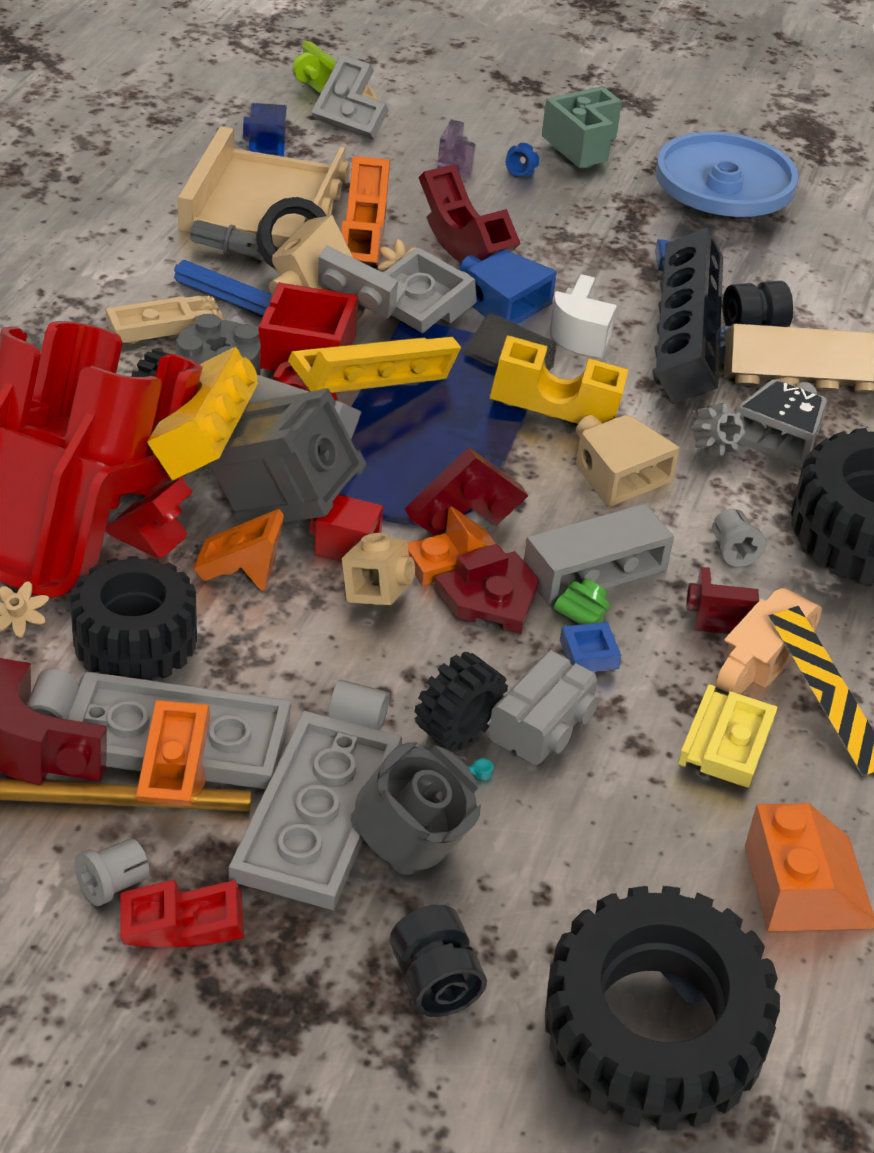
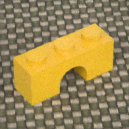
[489,335,629,424]

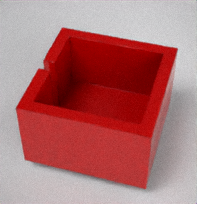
[258,282,358,372]

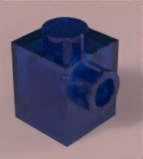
[243,103,287,157]

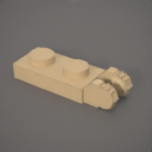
[105,295,225,343]

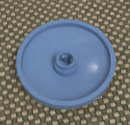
[655,131,799,217]

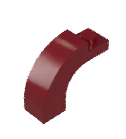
[418,164,521,262]
[0,658,107,785]

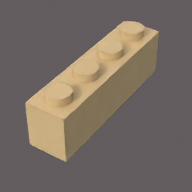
[723,324,874,394]

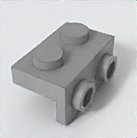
[318,245,407,319]

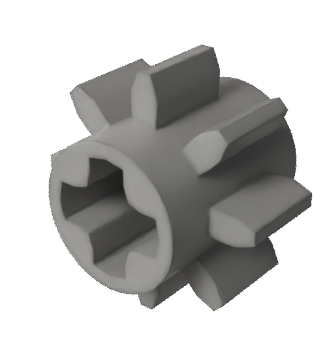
[690,403,746,457]

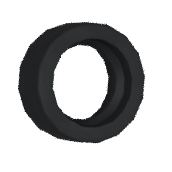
[256,197,326,271]

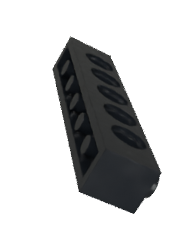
[653,227,723,404]

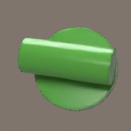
[554,578,611,625]

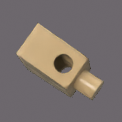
[269,215,353,296]
[576,415,680,507]

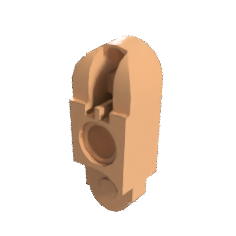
[716,588,822,695]

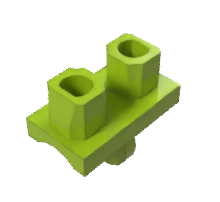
[292,41,337,94]

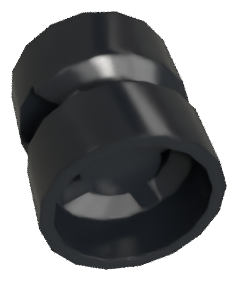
[722,280,793,327]
[389,905,487,1017]

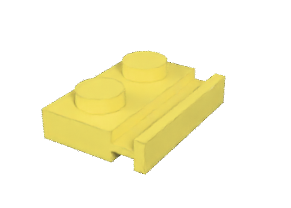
[678,684,778,788]

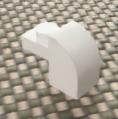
[550,274,617,359]

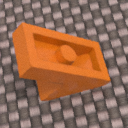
[408,507,496,586]
[193,509,284,591]
[136,700,211,806]

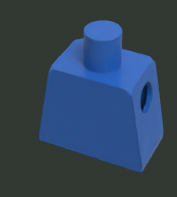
[460,250,557,331]

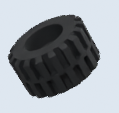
[70,556,197,681]

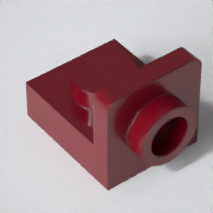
[686,567,759,634]

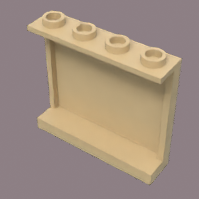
[178,126,350,248]

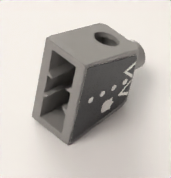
[737,379,827,468]

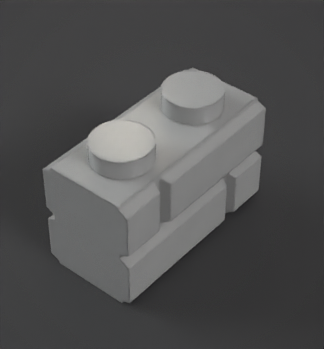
[489,650,599,766]

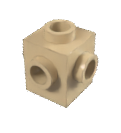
[342,533,415,605]

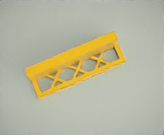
[288,337,461,393]

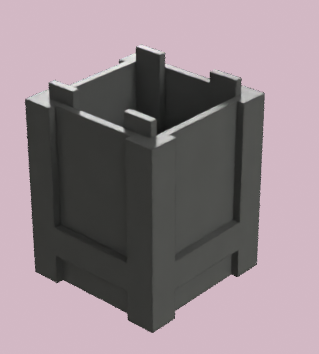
[206,388,367,525]

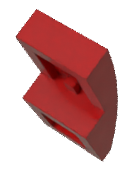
[120,879,244,948]

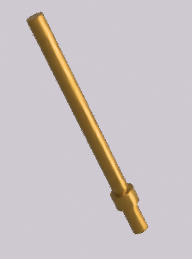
[0,779,251,812]

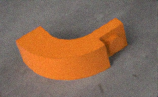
[341,156,391,266]

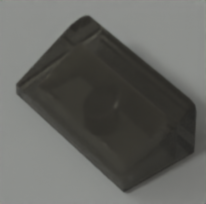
[464,313,557,371]

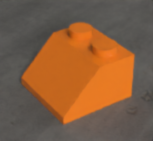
[745,803,874,932]

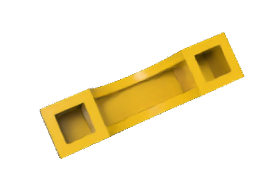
[147,346,258,481]

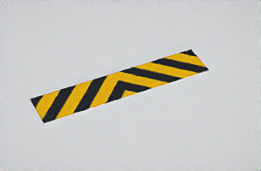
[768,605,874,776]

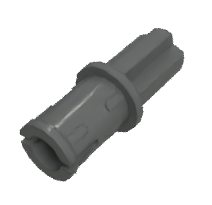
[190,220,263,261]

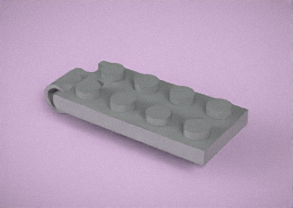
[26,668,291,789]
[229,679,403,911]

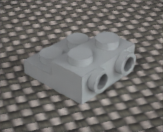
[383,247,477,333]

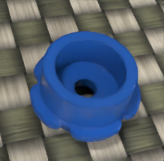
[505,142,539,176]

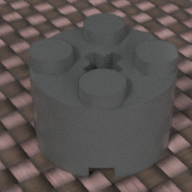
[176,314,261,375]
[351,742,481,875]

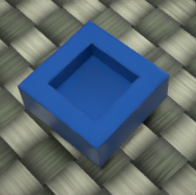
[559,622,622,672]

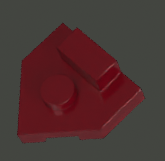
[434,544,539,634]

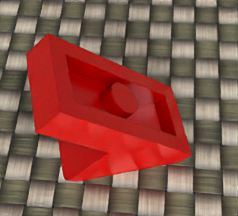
[105,477,192,559]

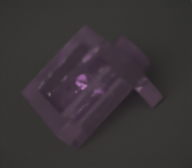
[437,119,476,177]

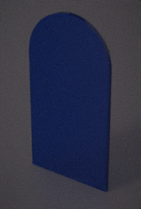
[339,321,553,525]

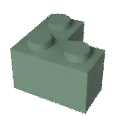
[541,86,622,168]

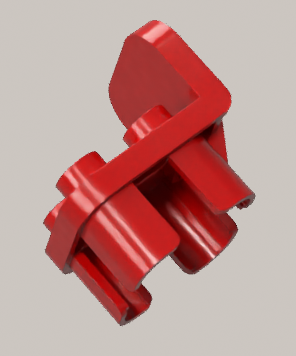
[0,321,203,598]

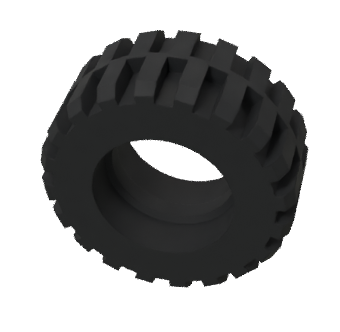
[791,428,874,586]
[545,886,780,1130]

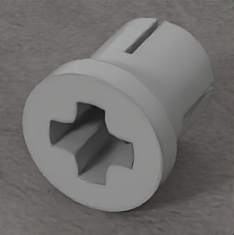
[712,509,766,567]
[75,838,150,906]

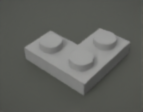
[311,54,389,140]

